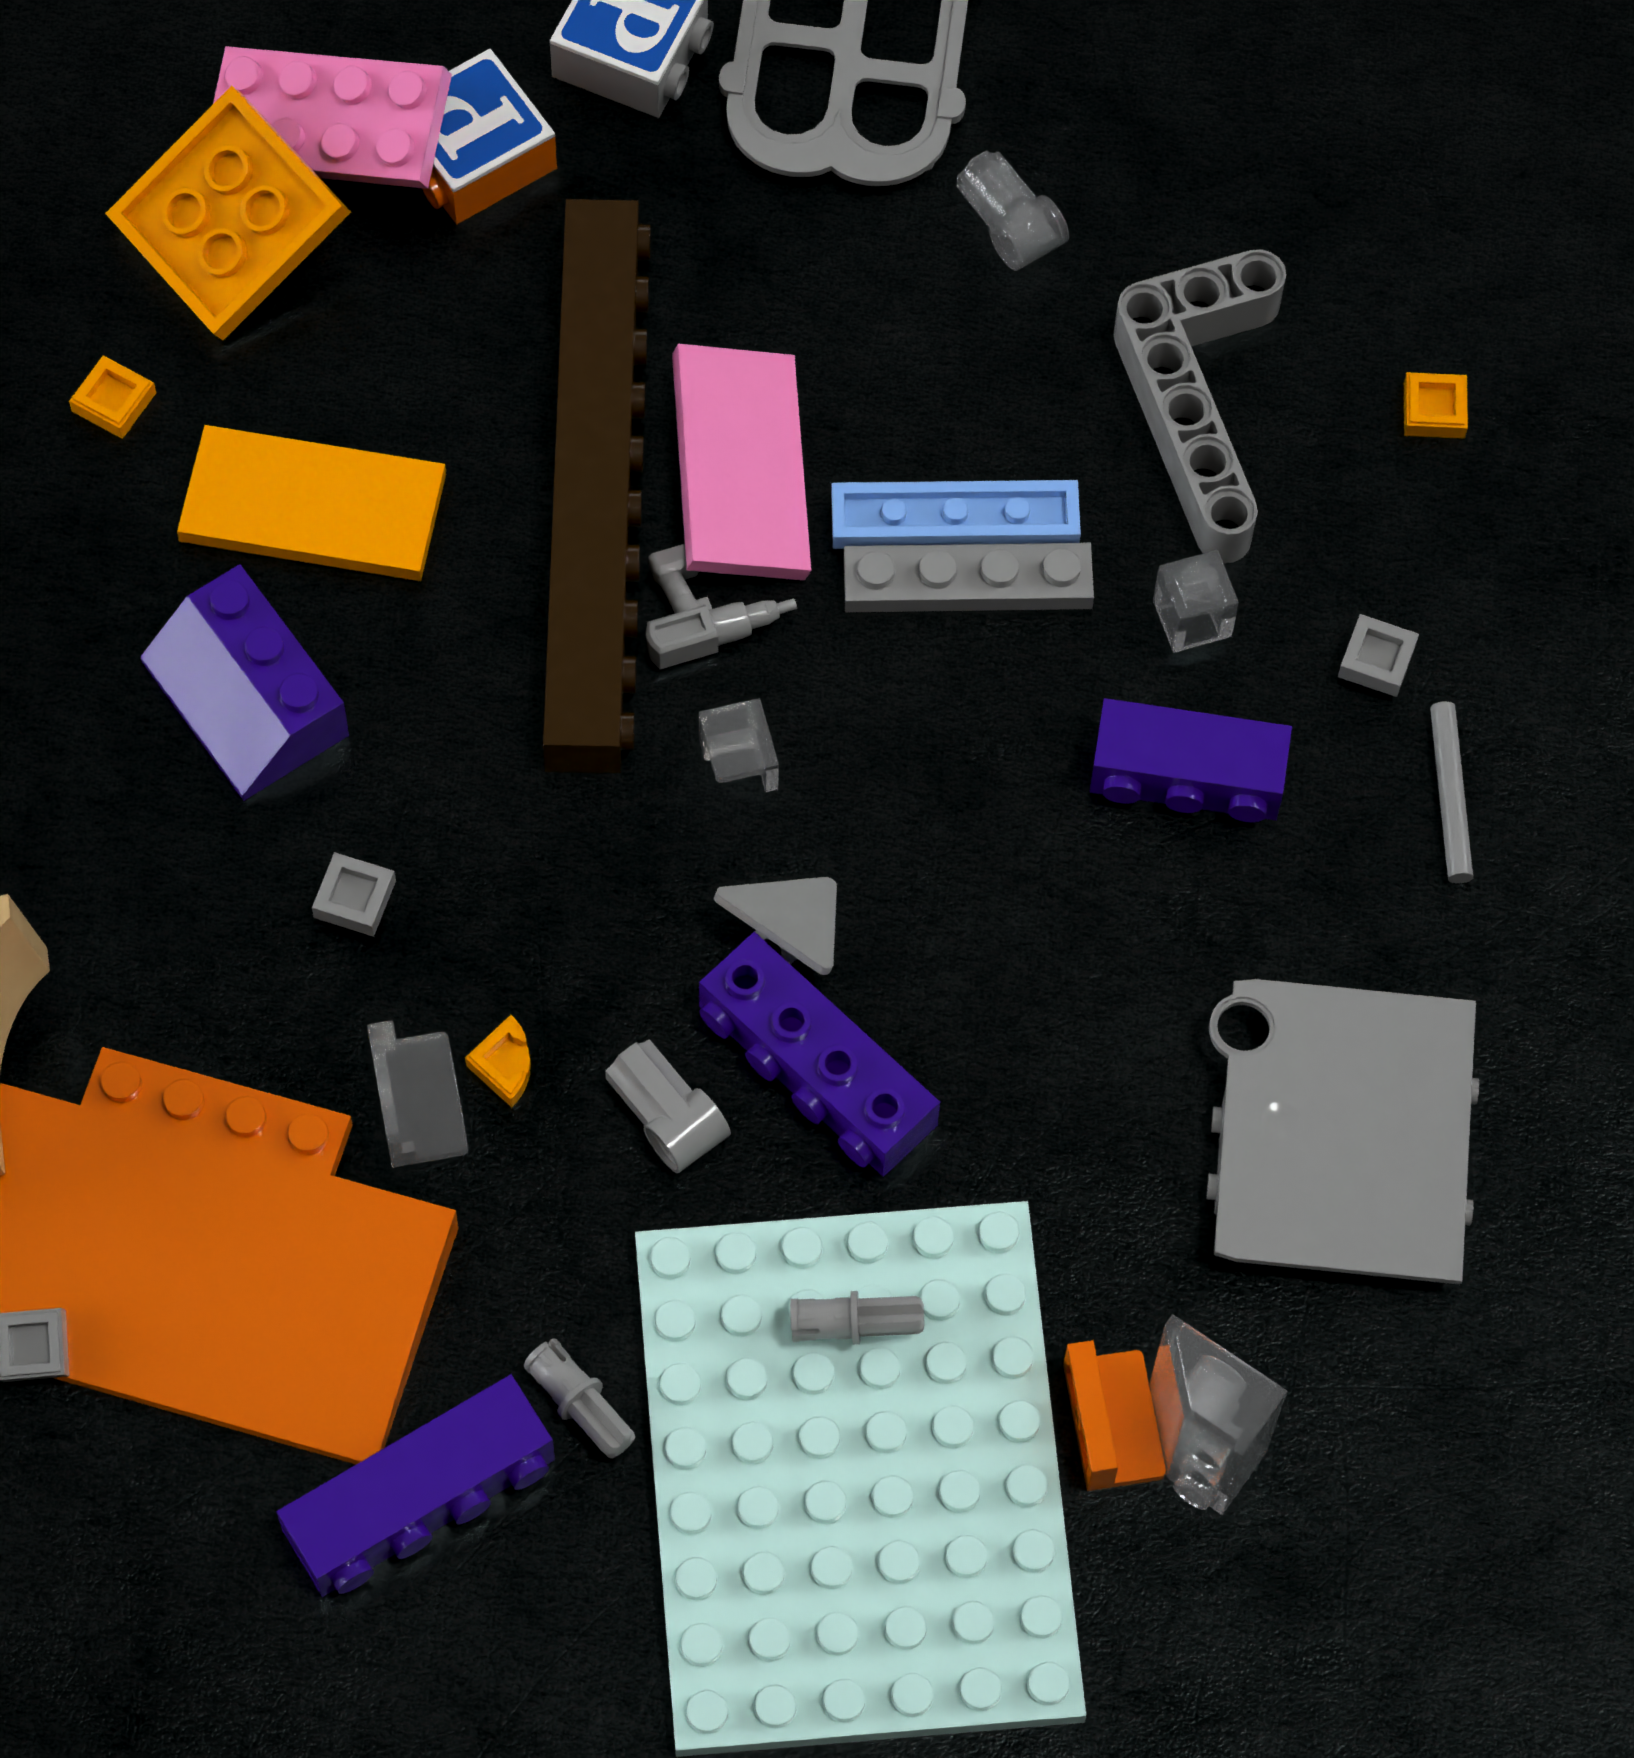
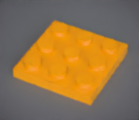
[105,85,351,340]

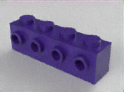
[699,932,940,1177]

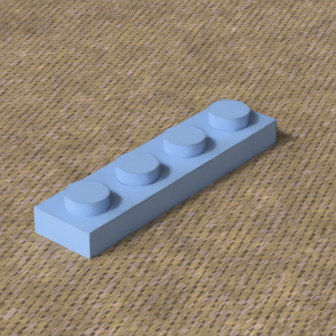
[831,480,1081,549]

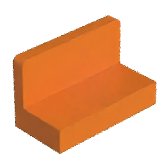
[1063,1340,1166,1491]

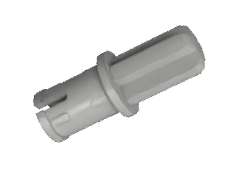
[790,1291,924,1344]
[524,1338,635,1458]

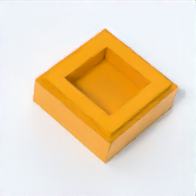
[69,355,156,439]
[1404,372,1468,439]

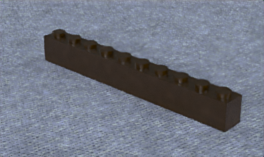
[543,199,651,773]

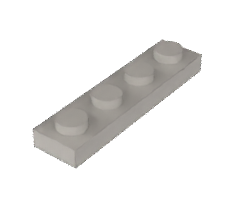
[844,543,1094,612]

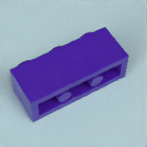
[1089,698,1292,822]

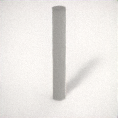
[1430,701,1473,883]

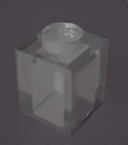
[1153,550,1239,653]

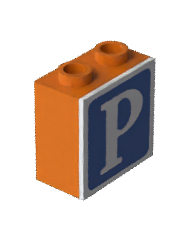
[422,48,557,225]

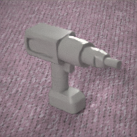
[646,544,797,669]

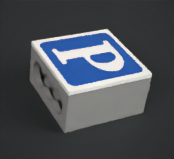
[550,0,714,118]

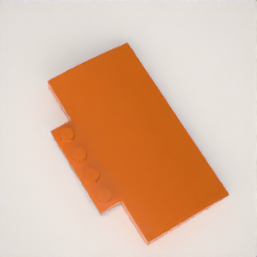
[0,1047,459,1464]

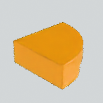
[465,1015,531,1108]

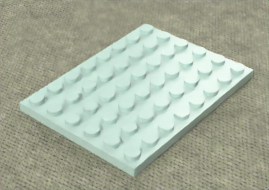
[635,1201,1086,1757]

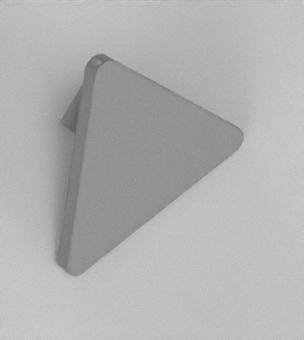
[714,877,837,975]

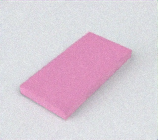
[672,344,811,580]

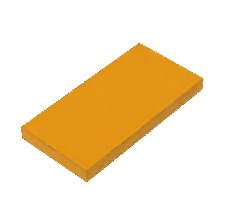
[177,425,446,581]

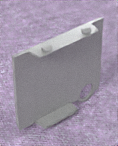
[1206,979,1479,1284]

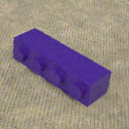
[276,1374,555,1597]

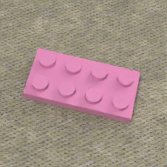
[213,46,452,189]

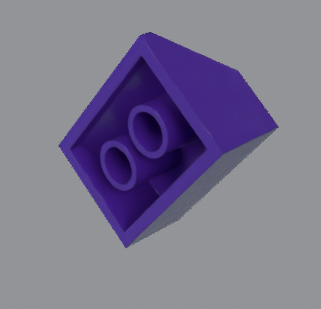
[141,564,349,801]

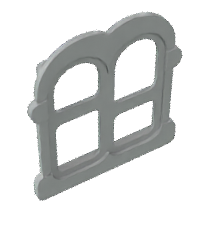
[719,0,968,186]

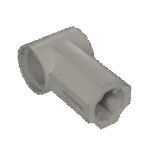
[605,1039,731,1173]

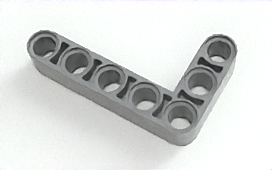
[1113,249,1286,563]

